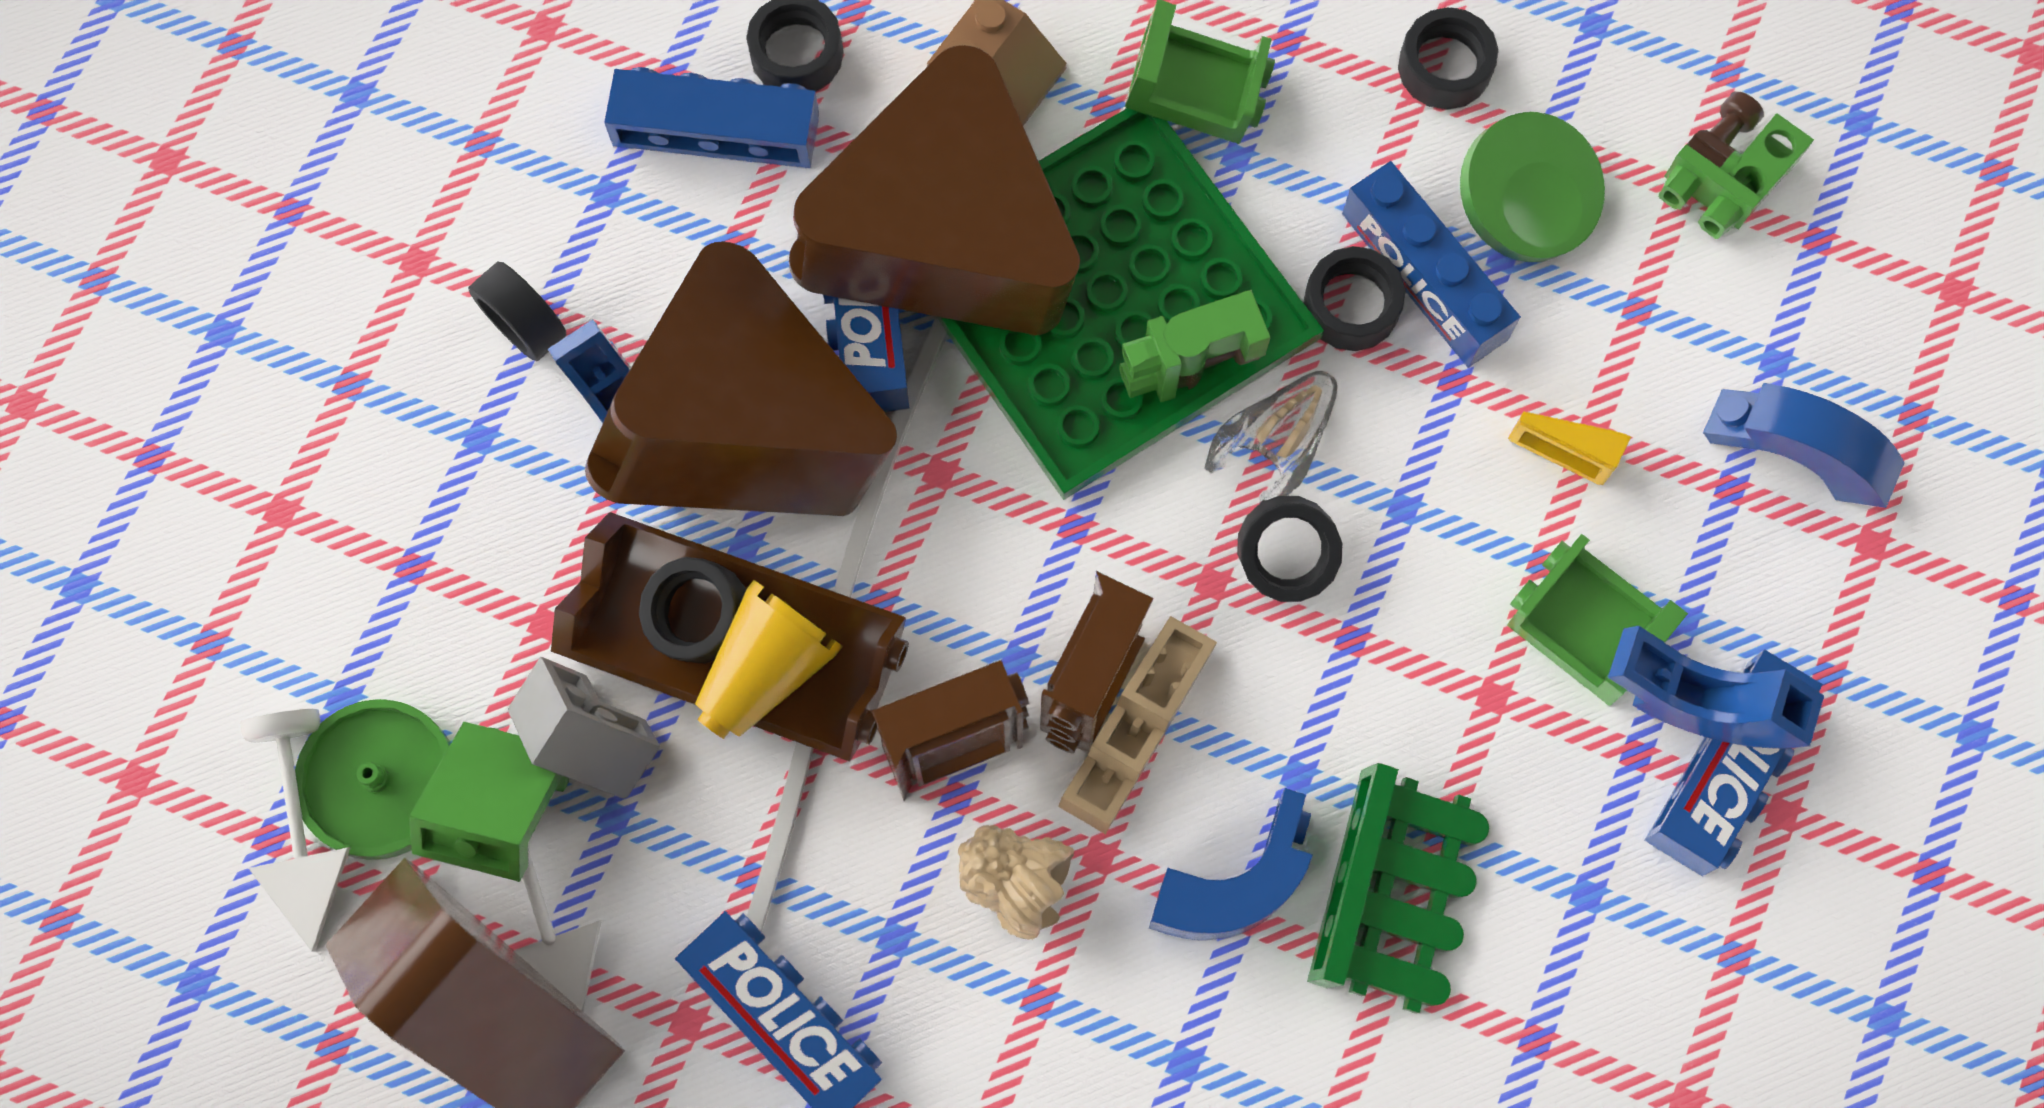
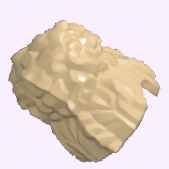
[958,825,1074,940]

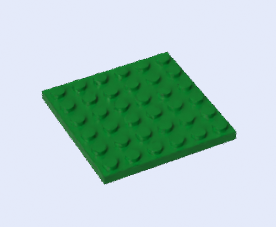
[935,108,1324,501]

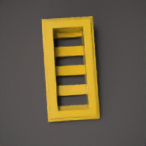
[1508,411,1632,485]

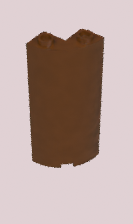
[551,512,909,762]

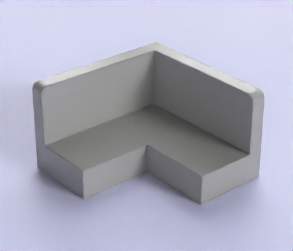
[508,656,661,798]

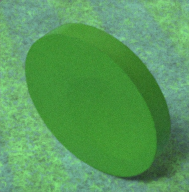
[1460,112,1605,262]
[295,699,451,860]

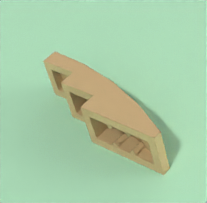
[1058,616,1217,834]

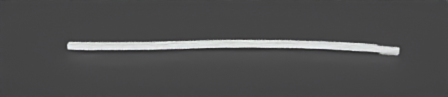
[747,317,948,932]

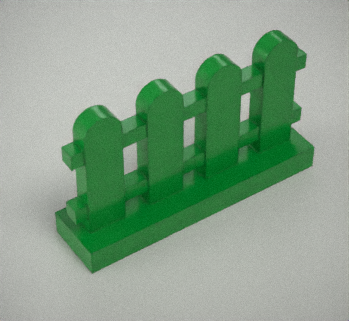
[1307,762,1489,1014]

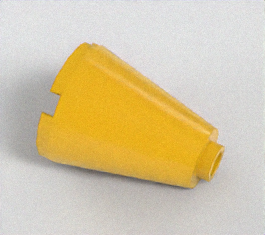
[695,580,843,739]

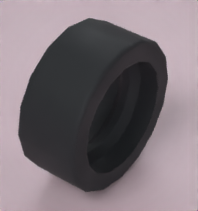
[746,0,844,92]
[1398,7,1499,110]
[1303,246,1406,351]
[468,261,566,361]
[1237,496,1343,602]
[639,557,746,664]

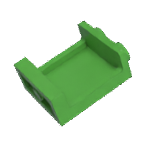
[1125,0,1275,144]
[1507,533,1688,706]
[409,722,569,882]

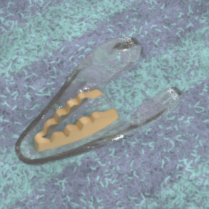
[1204,371,1338,503]

